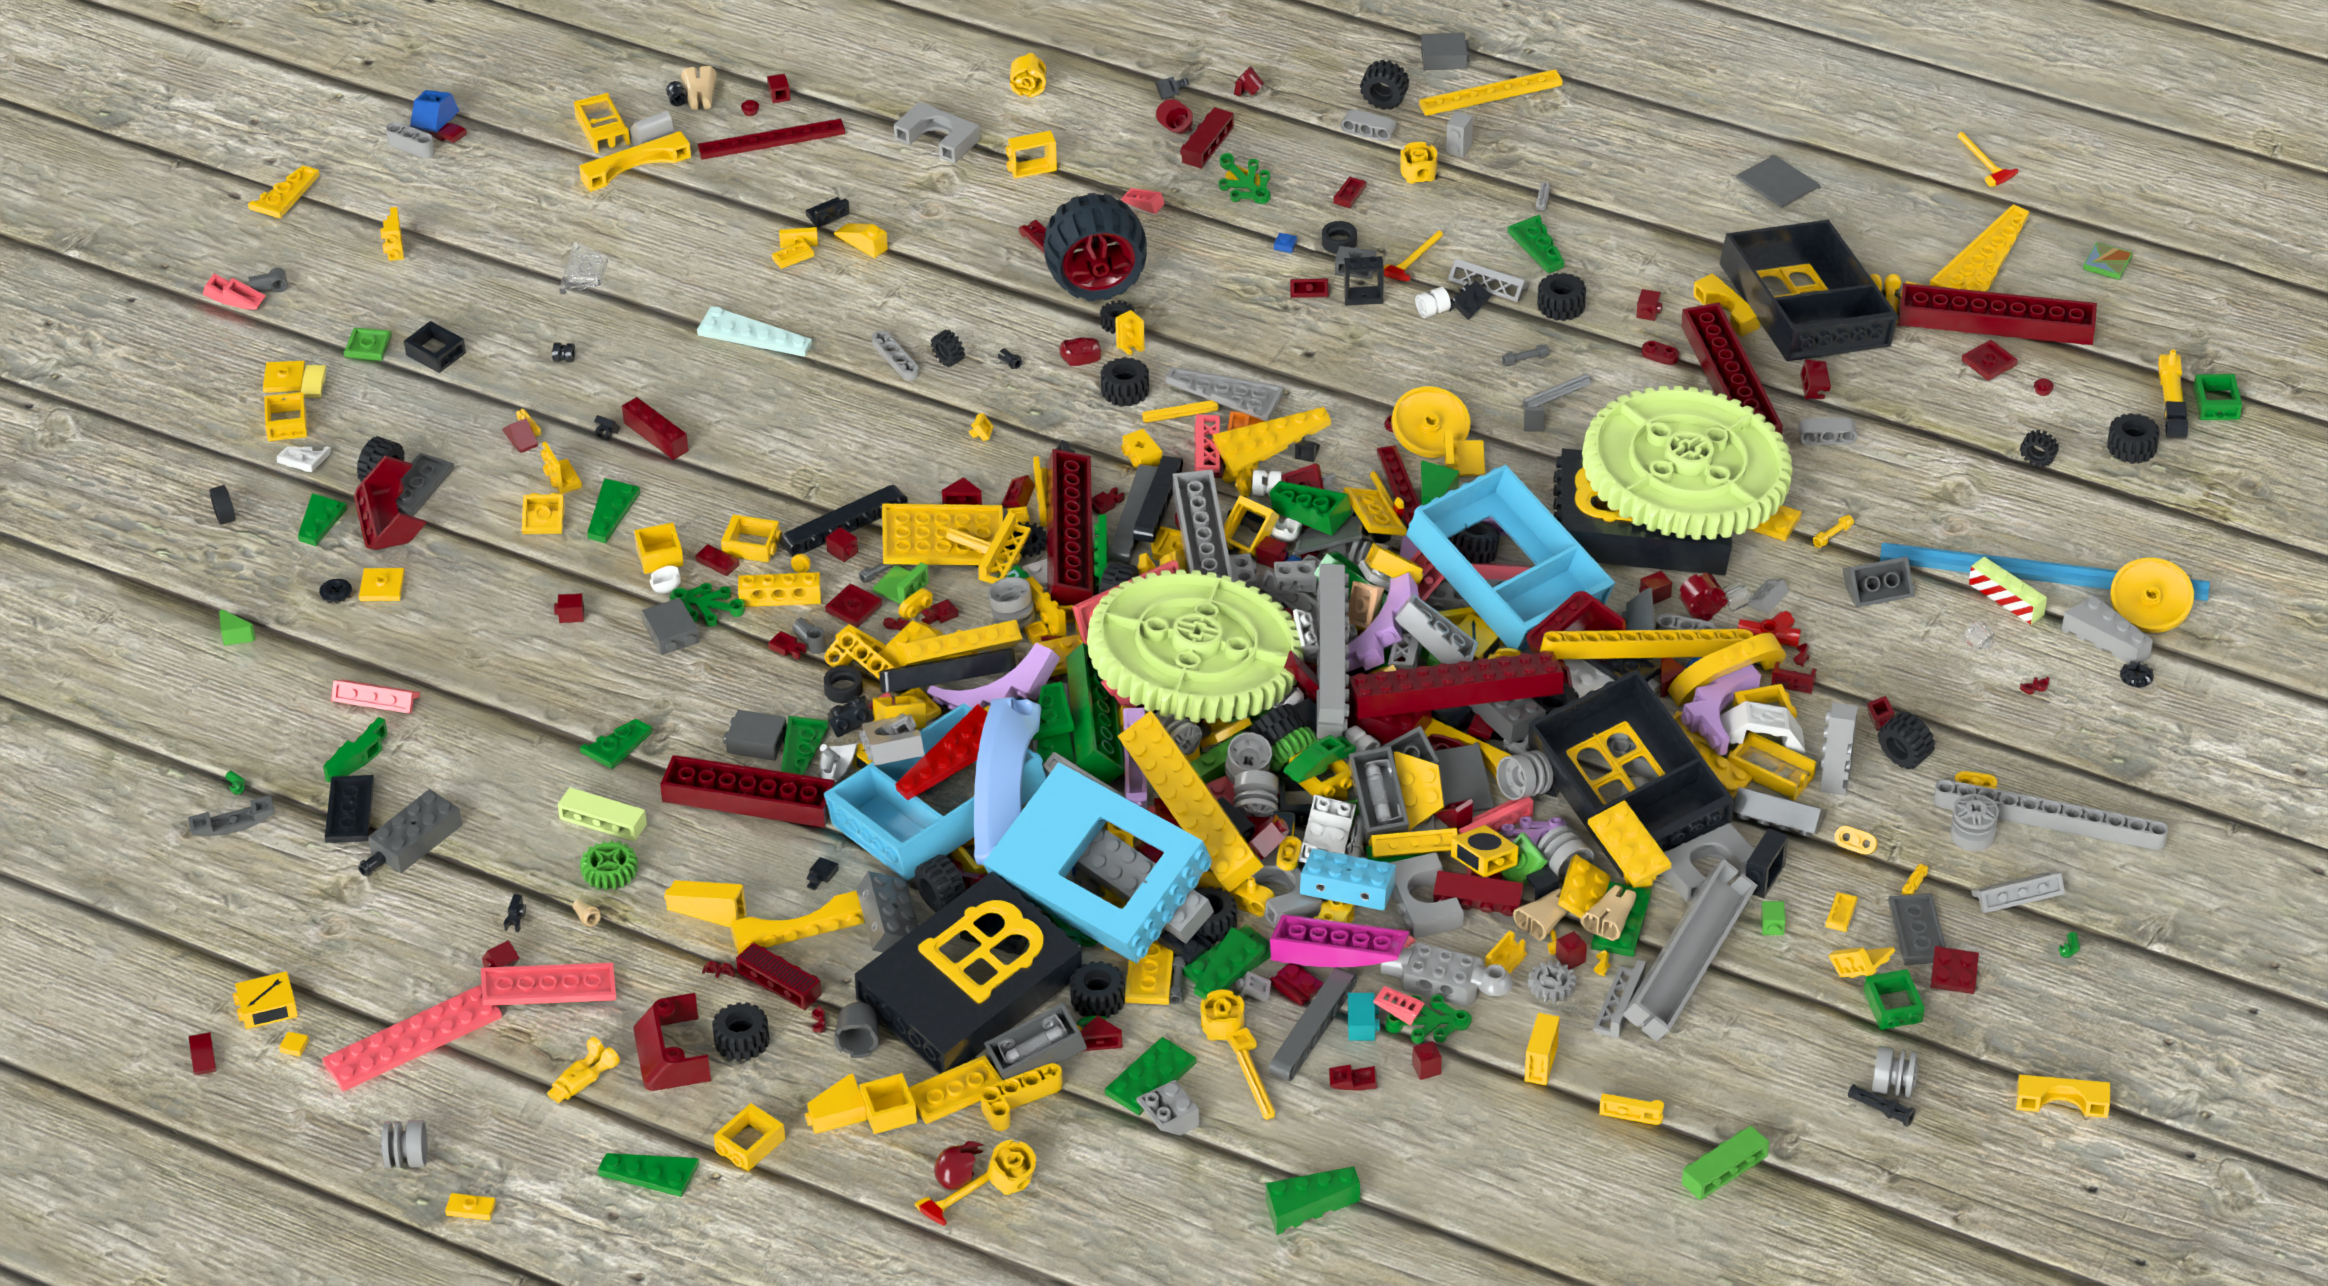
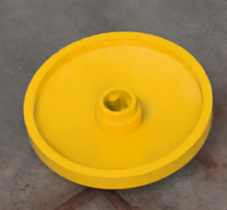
[1391,386,1470,458]
[2110,557,2194,633]

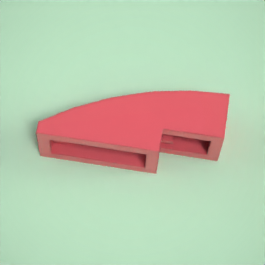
[203,273,266,310]

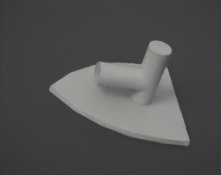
[820,744,857,785]

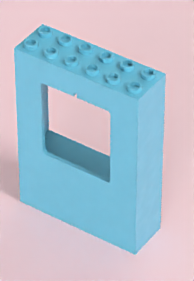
[1406,465,1615,652]
[824,703,1047,881]
[983,762,1212,963]

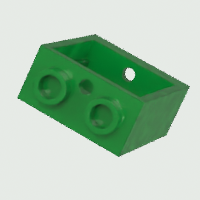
[2193,374,2242,420]
[1864,969,1925,1030]

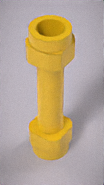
[1812,515,1854,548]

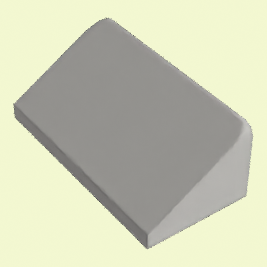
[1747,579,1788,614]

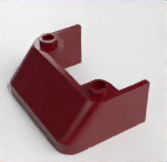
[354,455,426,550]
[1527,591,1627,687]
[633,993,711,1091]

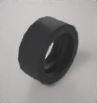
[1322,221,1357,254]
[209,485,236,525]
[823,665,863,704]

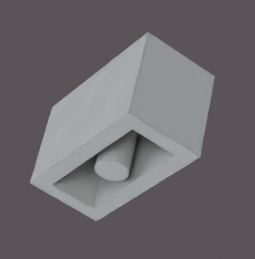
[1446,111,1473,158]

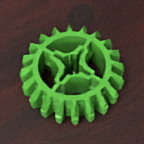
[1270,727,1319,773]
[580,840,638,891]

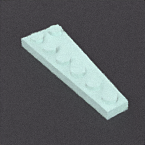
[697,306,812,357]

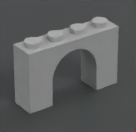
[894,102,980,163]
[859,714,925,766]
[1661,823,1755,902]
[1247,846,1323,929]
[1389,852,1464,938]

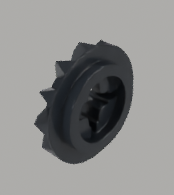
[319,578,352,604]
[2120,661,2154,688]

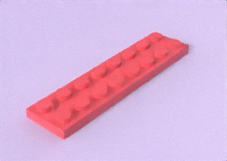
[322,985,502,1092]

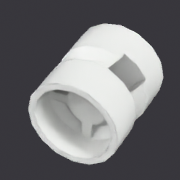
[1415,287,1451,318]
[1252,470,1282,496]
[1345,726,1381,752]

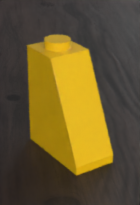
[805,1073,867,1134]

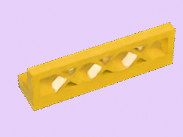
[1033,456,1047,527]
[979,512,1031,584]
[1369,828,1457,858]

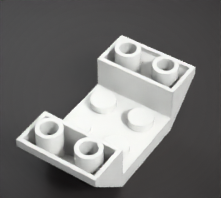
[1293,609,1358,664]
[1720,701,1805,754]
[1298,795,1356,863]

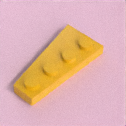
[248,165,320,219]
[1025,576,1066,637]

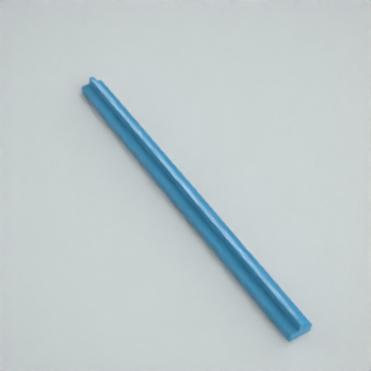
[1880,543,2210,601]

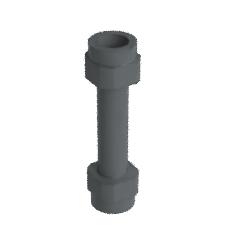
[1502,344,1549,366]
[859,563,902,583]
[1169,957,1186,1004]

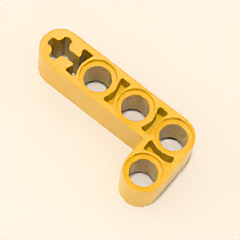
[825,632,895,680]
[980,1063,1063,1131]

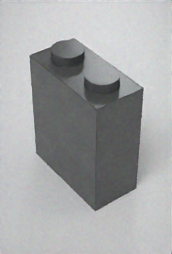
[1421,32,1470,71]
[642,598,699,655]
[723,709,787,761]

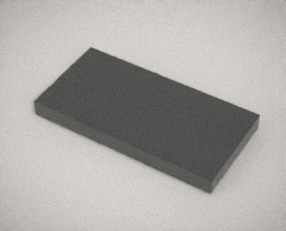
[396,452,455,516]
[1888,893,1946,965]

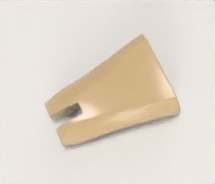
[680,66,717,110]
[1580,885,1636,941]
[1513,888,1569,941]

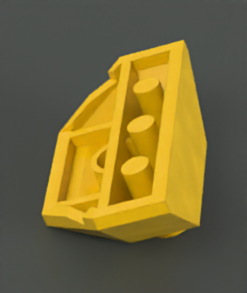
[876,620,943,671]

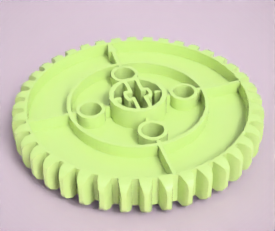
[1582,385,1793,540]
[1087,569,1304,723]

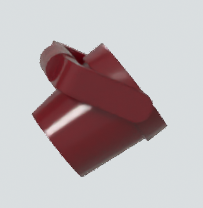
[1234,66,1264,97]

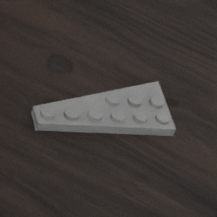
[1166,367,1284,421]

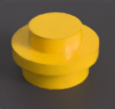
[791,554,811,573]

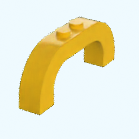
[1668,633,1786,707]

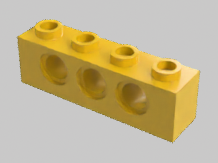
[738,572,821,607]

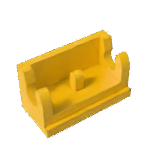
[1116,310,1145,355]
[1485,930,1527,974]

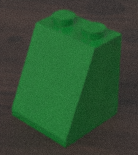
[1420,460,1459,505]

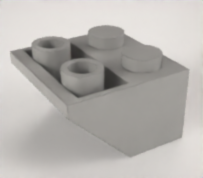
[1137,1080,1199,1136]

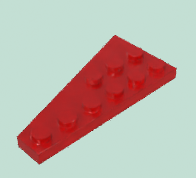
[895,704,988,800]

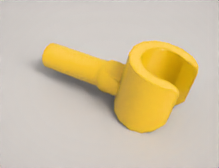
[1547,930,1557,955]

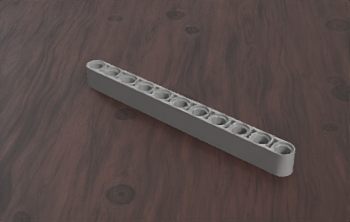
[1934,779,2168,850]

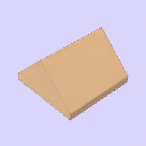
[1347,581,1384,629]

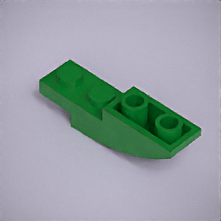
[323,717,388,783]
[1283,734,1357,783]

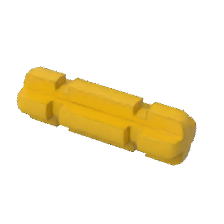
[516,409,541,438]
[1901,863,1928,895]

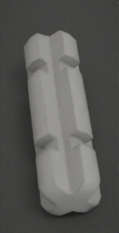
[1536,182,1551,211]

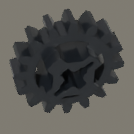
[1005,521,1047,558]

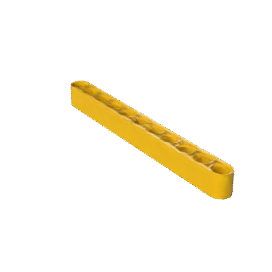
[1540,629,1754,659]

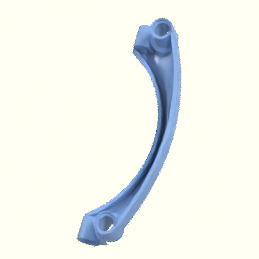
[974,697,1041,865]

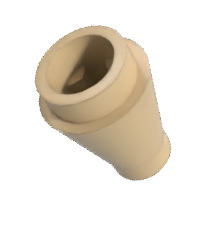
[573,899,601,927]

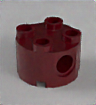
[1679,572,1728,621]

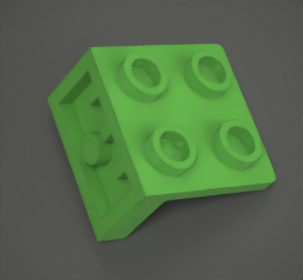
[873,562,929,604]

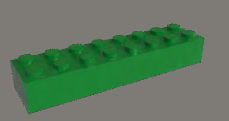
[1066,643,1125,785]

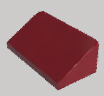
[1290,278,1329,298]
[1001,475,1035,509]
[1284,650,1319,692]

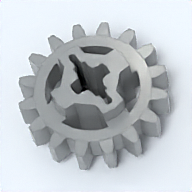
[1528,960,1576,1003]

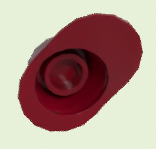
[1156,99,1193,134]

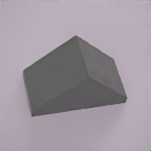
[1524,407,1545,432]

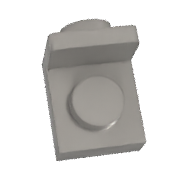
[1235,971,1271,1002]

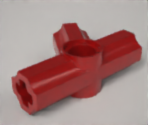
[1738,610,1801,647]

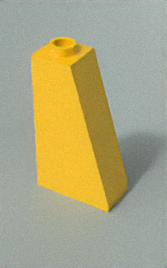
[664,880,747,928]

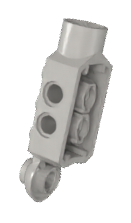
[1381,942,1513,1007]

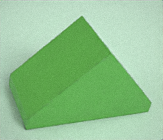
[219,609,256,646]

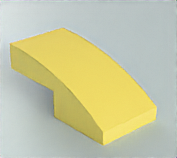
[301,365,327,398]

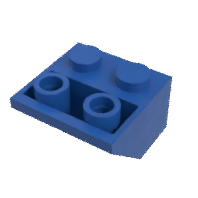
[410,90,459,132]

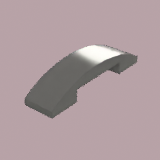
[188,795,275,836]

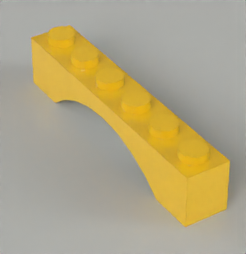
[579,131,691,192]
[896,620,1022,667]
[1425,718,1512,784]
[730,891,864,954]

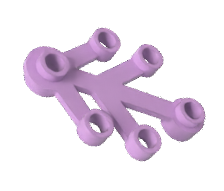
[1501,816,1566,847]

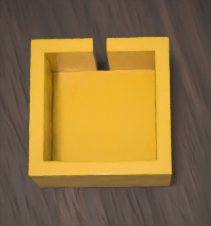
[634,522,684,574]
[873,695,926,731]
[859,1073,917,1134]

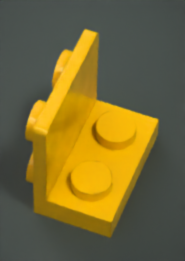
[1444,430,1485,476]
[540,441,582,494]
[1828,947,1895,978]

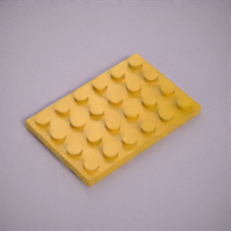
[882,504,1004,565]

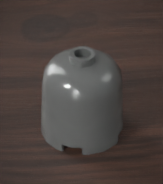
[834,1002,879,1058]

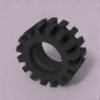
[1100,300,1135,334]
[930,329,965,367]
[2020,430,2059,467]

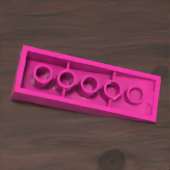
[1270,914,1409,967]

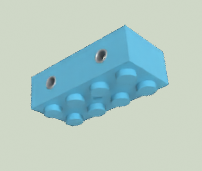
[1300,849,1396,911]

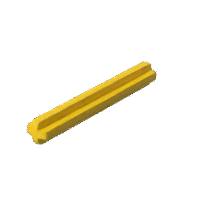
[1142,400,1218,423]
[946,528,1021,564]
[1237,1049,1275,1120]

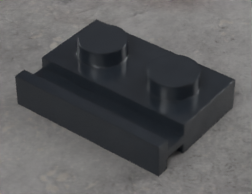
[1157,930,1212,965]

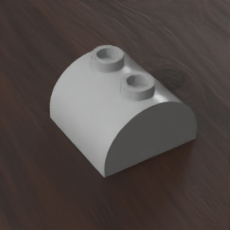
[629,111,674,146]

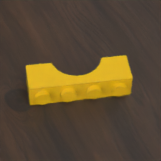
[1693,273,1760,337]
[2016,1075,2110,1118]

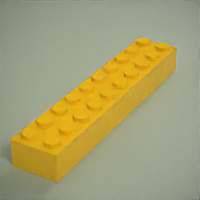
[1118,711,1264,892]

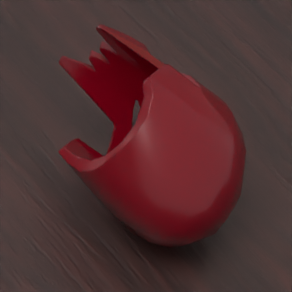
[934,1141,984,1190]

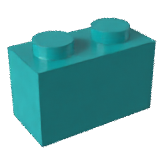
[1348,993,1380,1041]

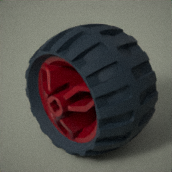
[1043,193,1147,301]

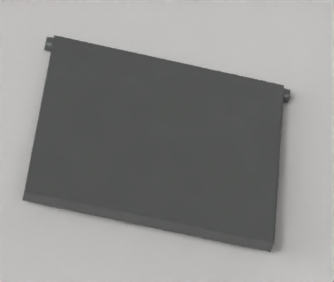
[1736,155,1821,208]
[1293,516,1364,556]
[1433,742,1495,818]

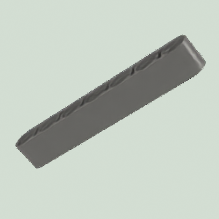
[1109,464,1158,564]
[1268,967,1358,1082]

